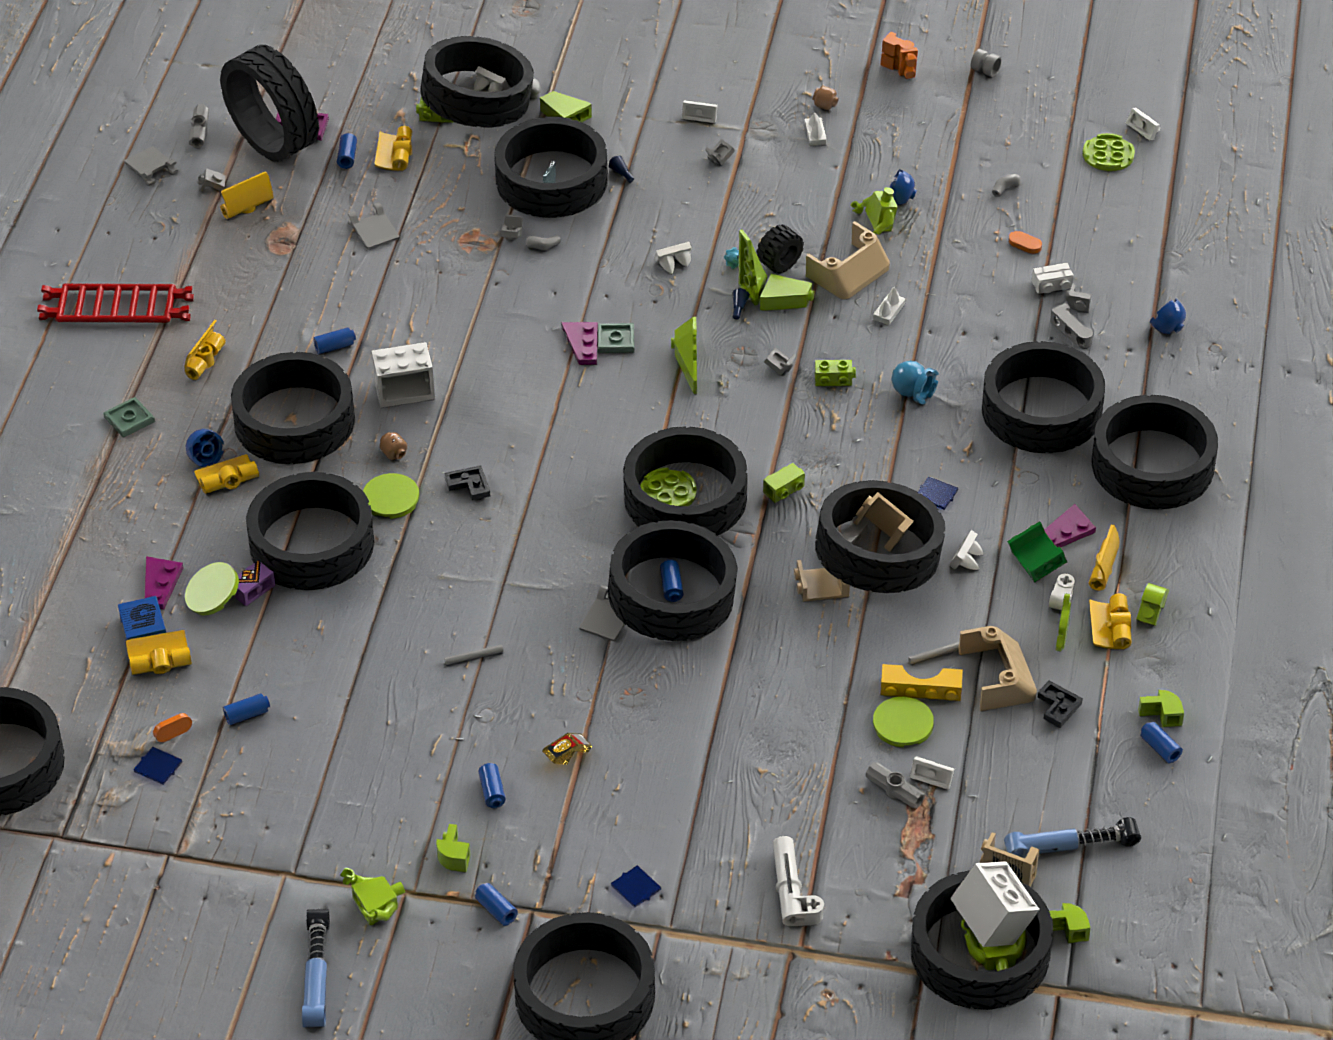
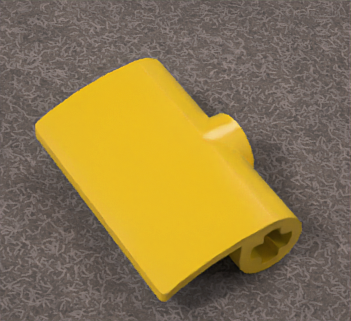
[375,126,412,171]
[220,171,273,219]
[184,320,226,380]
[194,454,259,494]
[1089,524,1120,591]
[1089,593,1132,649]
[126,630,192,675]

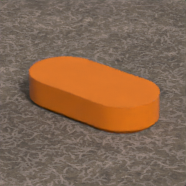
[1009,231,1042,254]
[153,713,192,742]

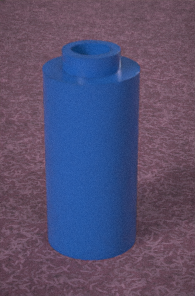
[337,133,357,169]
[313,327,356,355]
[660,560,684,602]
[223,693,270,726]
[1140,722,1183,764]
[478,763,506,808]
[475,883,518,926]

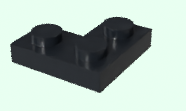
[444,465,490,500]
[1037,680,1083,728]

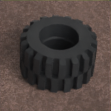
[756,224,804,274]

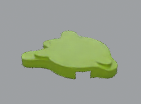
[1056,593,1071,652]

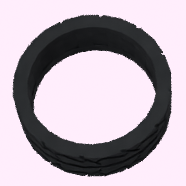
[420,36,534,128]
[220,45,319,162]
[495,117,608,218]
[982,341,1105,453]
[231,352,355,464]
[1092,395,1218,509]
[623,426,748,536]
[246,472,375,590]
[815,480,945,593]
[608,520,738,641]
[0,687,65,816]
[911,870,1053,1010]
[513,912,655,1040]

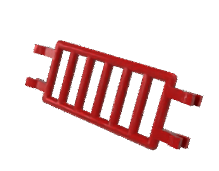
[37,283,194,323]

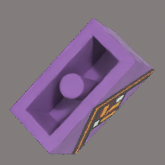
[233,561,275,606]

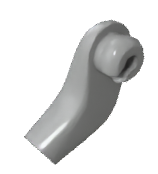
[530,78,540,98]
[992,174,1021,196]
[526,235,561,250]

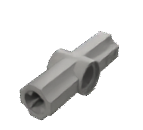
[189,104,209,148]
[866,762,925,809]

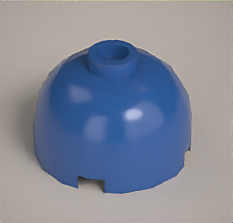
[889,169,917,205]
[1150,298,1186,334]
[185,429,224,467]

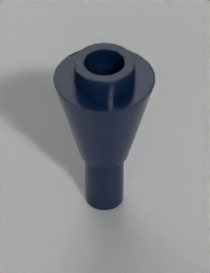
[608,155,634,183]
[732,288,750,320]

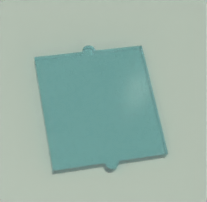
[543,161,556,183]

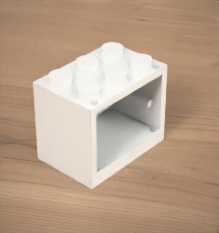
[371,342,435,408]
[950,862,1040,947]

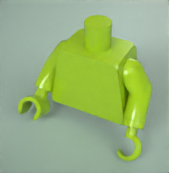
[850,187,897,235]
[340,868,405,926]
[961,919,1026,971]

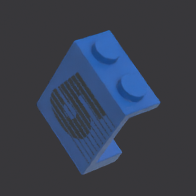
[118,596,166,640]

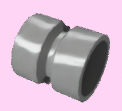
[970,49,1002,77]

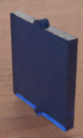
[917,476,958,510]
[133,747,183,785]
[611,865,661,908]

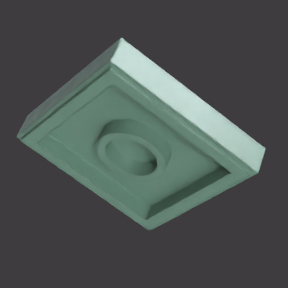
[598,323,635,353]
[103,397,155,438]

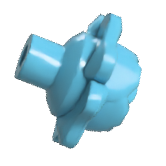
[724,247,739,269]

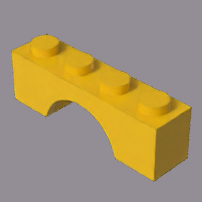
[880,664,963,701]

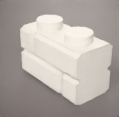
[1032,263,1074,294]

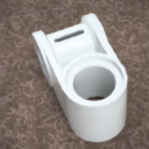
[1048,574,1075,610]

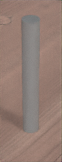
[908,642,959,664]
[444,645,504,665]

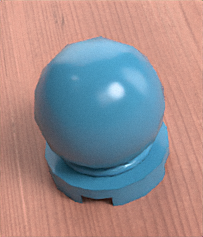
[891,360,939,404]

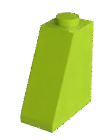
[540,91,592,122]
[760,274,814,311]

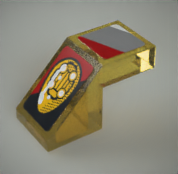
[542,733,592,764]

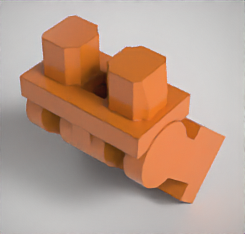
[880,31,918,79]

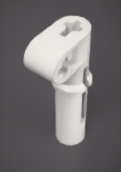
[773,836,824,926]

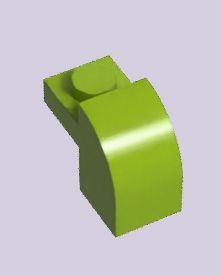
[1136,583,1169,626]
[1138,690,1184,727]
[436,824,471,872]
[1049,903,1091,943]

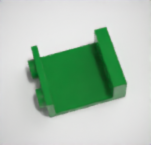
[1007,521,1067,582]

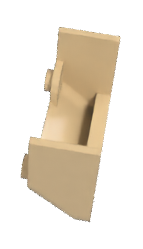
[806,221,890,299]
[958,626,1037,711]

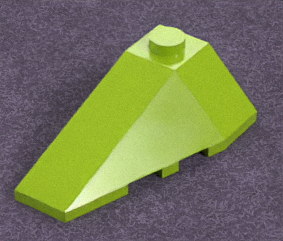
[738,229,767,305]
[671,317,697,394]

